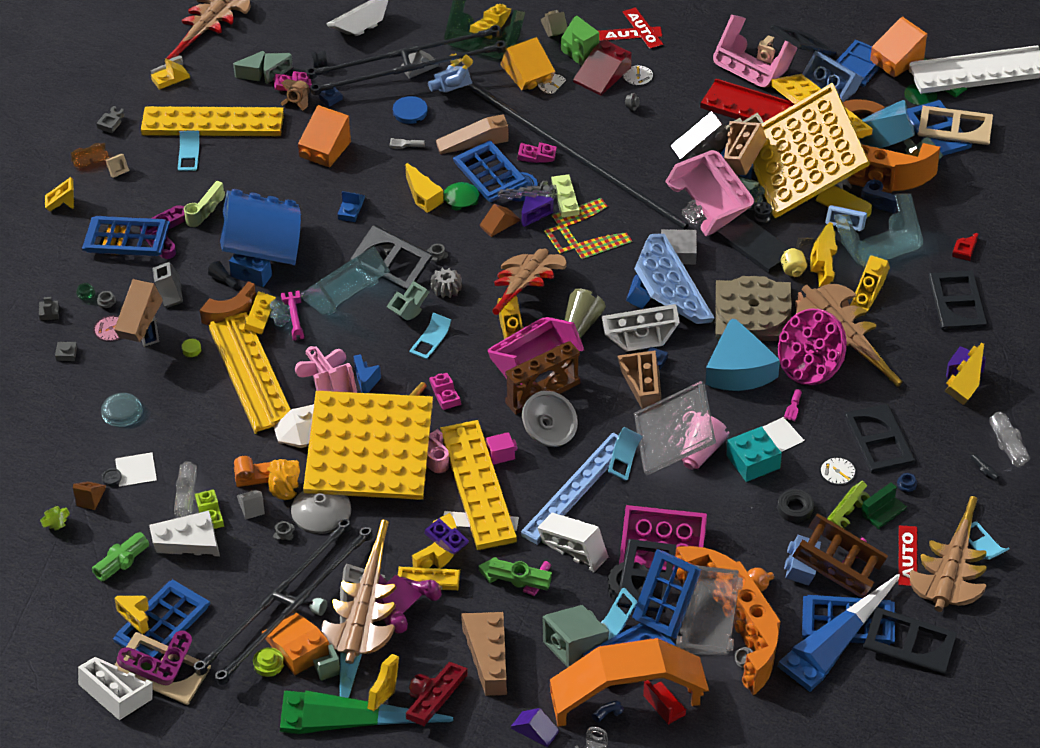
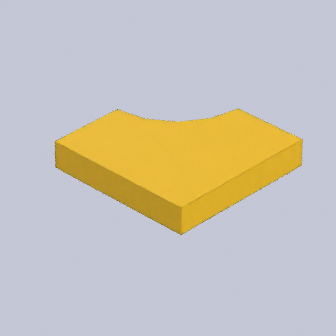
[368,654,399,711]

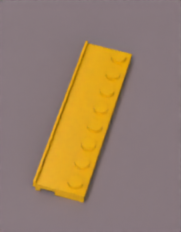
[209,312,290,434]

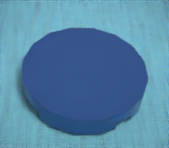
[393,96,427,124]

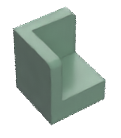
[313,644,340,681]

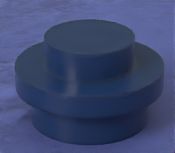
[897,473,917,492]

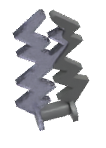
[498,181,557,199]

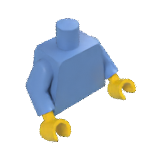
[428,53,473,92]

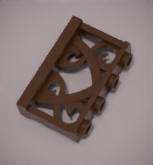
[505,341,580,415]

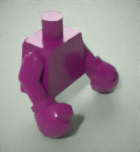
[376,574,441,634]

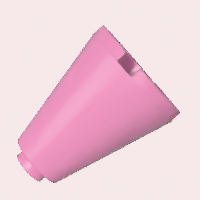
[681,413,729,470]

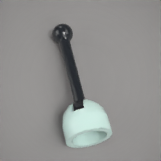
[282,591,327,616]

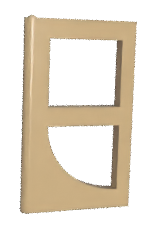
[917,106,993,145]
[115,632,211,705]

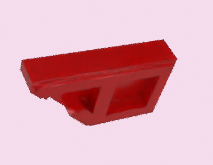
[952,233,978,261]

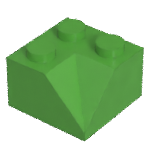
[561,16,599,66]

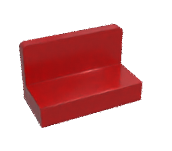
[643,680,686,725]

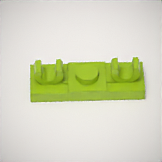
[827,480,870,529]

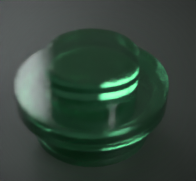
[76,283,95,300]

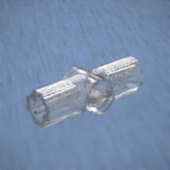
[989,412,1030,467]
[174,462,197,518]

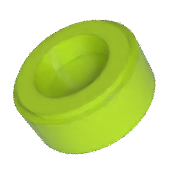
[182,339,201,357]

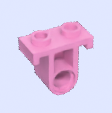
[427,429,449,473]

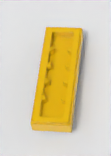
[244,291,276,334]
[398,567,460,590]

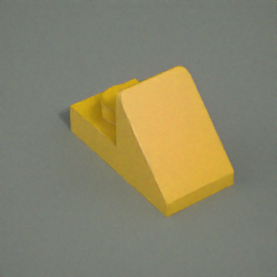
[151,59,190,89]
[45,177,74,211]
[114,596,149,635]

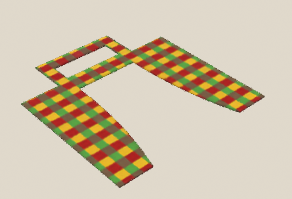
[544,198,633,259]

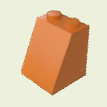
[870,17,927,78]
[298,105,351,168]

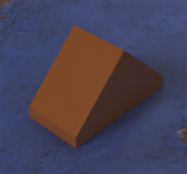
[480,204,520,237]
[73,481,106,510]

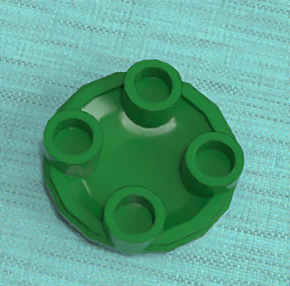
[443,182,479,210]

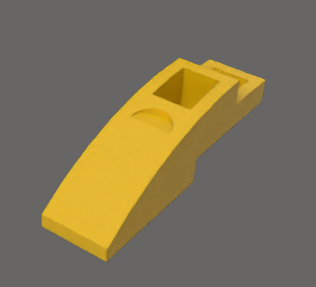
[469,4,512,39]
[810,222,837,287]

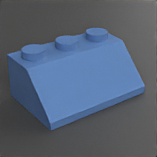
[802,50,864,102]

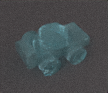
[749,186,765,211]
[270,300,290,326]

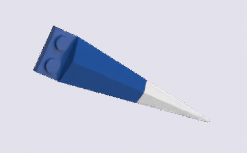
[777,574,900,692]

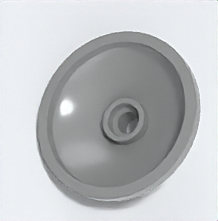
[522,391,578,447]
[291,491,351,534]

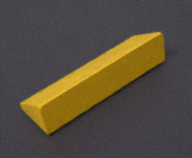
[816,185,872,218]

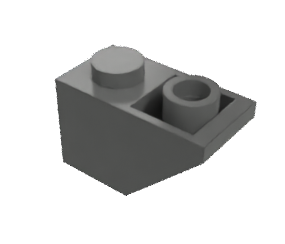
[153,262,183,308]

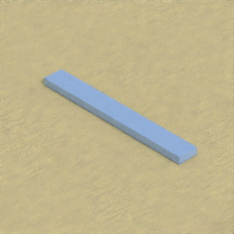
[521,433,618,545]

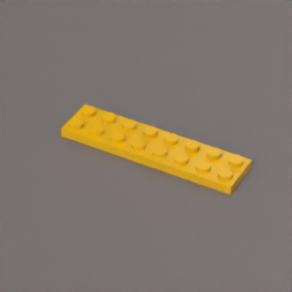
[771,74,873,138]
[141,106,284,136]
[440,420,517,550]

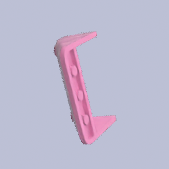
[665,150,754,236]

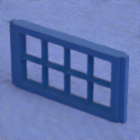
[453,140,528,202]
[82,216,170,256]
[113,579,210,659]
[802,595,895,645]

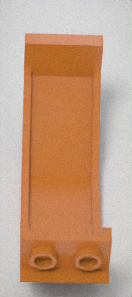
[550,638,709,726]

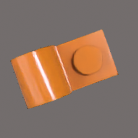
[234,456,271,487]

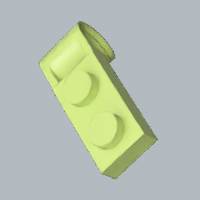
[184,181,225,227]

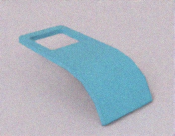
[178,131,199,171]
[410,313,451,359]
[608,427,643,481]
[969,521,1009,560]
[601,588,637,640]

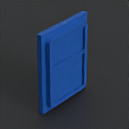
[836,40,881,87]

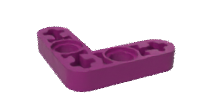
[140,205,186,259]
[117,631,192,686]

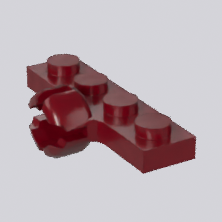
[406,662,468,726]

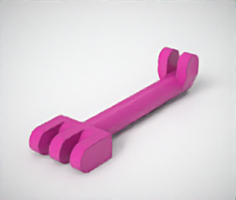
[281,291,304,340]

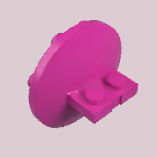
[778,308,847,385]

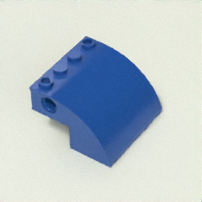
[220,189,301,265]

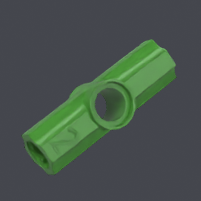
[92,532,149,582]
[488,558,552,590]

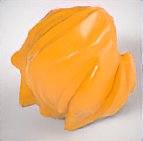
[267,459,300,500]

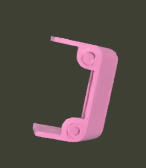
[713,15,797,87]

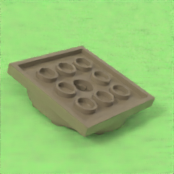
[716,276,792,341]

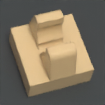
[105,154,129,177]

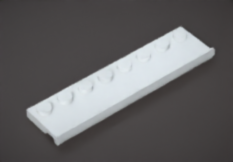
[909,45,1040,94]

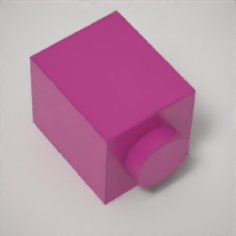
[486,432,517,464]

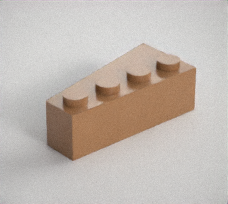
[462,612,507,696]

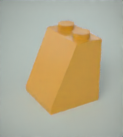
[501,37,555,90]

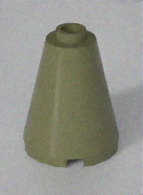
[565,289,606,339]

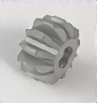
[431,268,462,298]

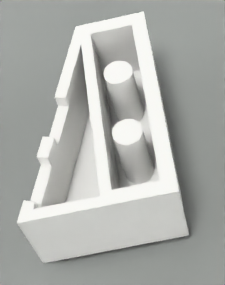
[537,513,608,572]

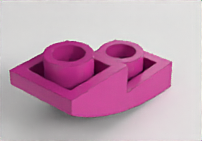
[274,71,312,91]
[517,142,556,163]
[429,373,461,410]

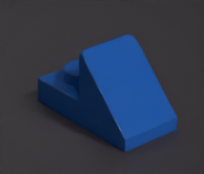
[337,191,365,222]
[353,354,381,393]

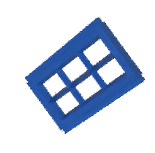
[632,549,701,638]

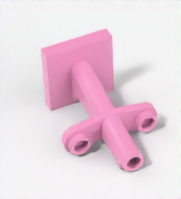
[295,346,357,393]

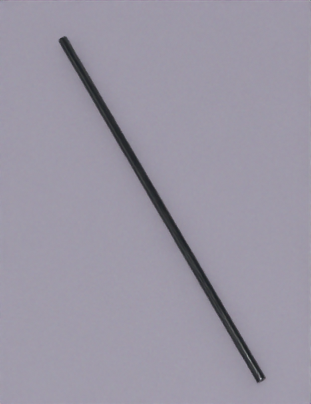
[467,83,689,230]

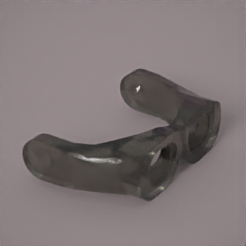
[796,237,817,266]

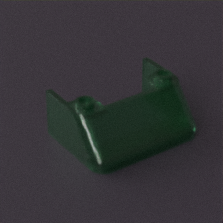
[444,0,525,59]

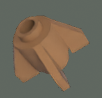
[281,79,310,111]

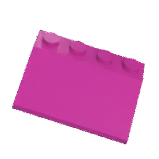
[619,505,707,571]

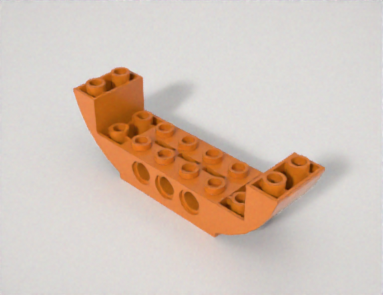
[848,143,940,193]
[674,546,781,695]

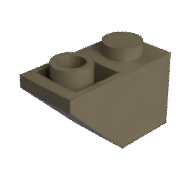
[541,10,568,37]

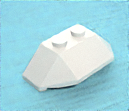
[326,0,388,36]
[602,304,680,352]
[274,404,314,448]

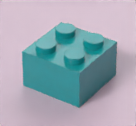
[726,426,782,482]

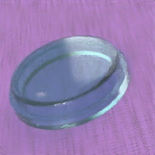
[101,392,142,426]

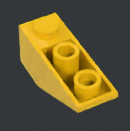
[405,163,444,213]
[850,255,890,312]
[497,295,523,339]
[945,343,984,405]

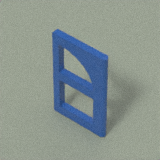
[907,100,972,156]

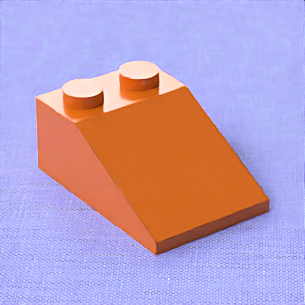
[262,613,329,676]

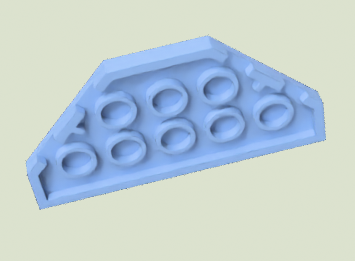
[634,234,714,324]

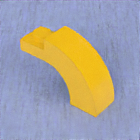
[412,513,456,569]

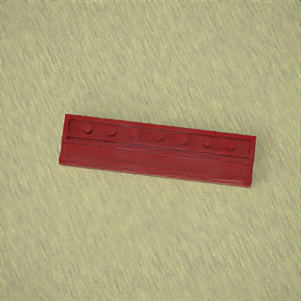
[700,79,795,122]

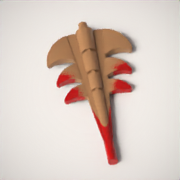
[166,0,251,60]
[492,249,567,315]

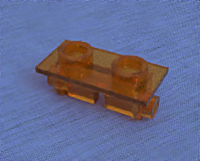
[71,143,109,168]

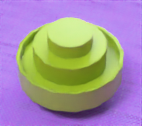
[40,506,70,530]
[253,647,284,677]

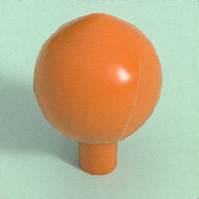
[748,568,774,592]

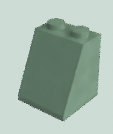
[543,605,609,667]

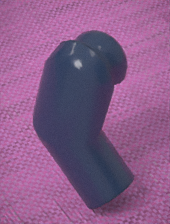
[592,700,624,723]

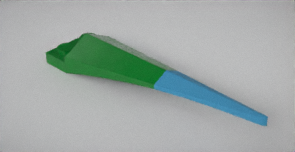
[280,691,453,734]

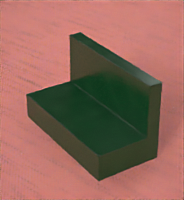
[861,483,907,529]

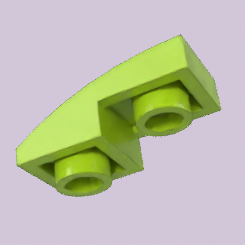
[195,490,224,529]

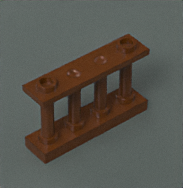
[792,513,888,598]

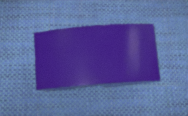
[424,518,469,554]

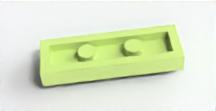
[551,175,580,217]

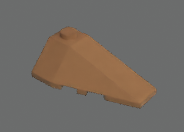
[436,114,508,154]

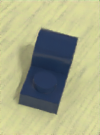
[861,179,898,214]

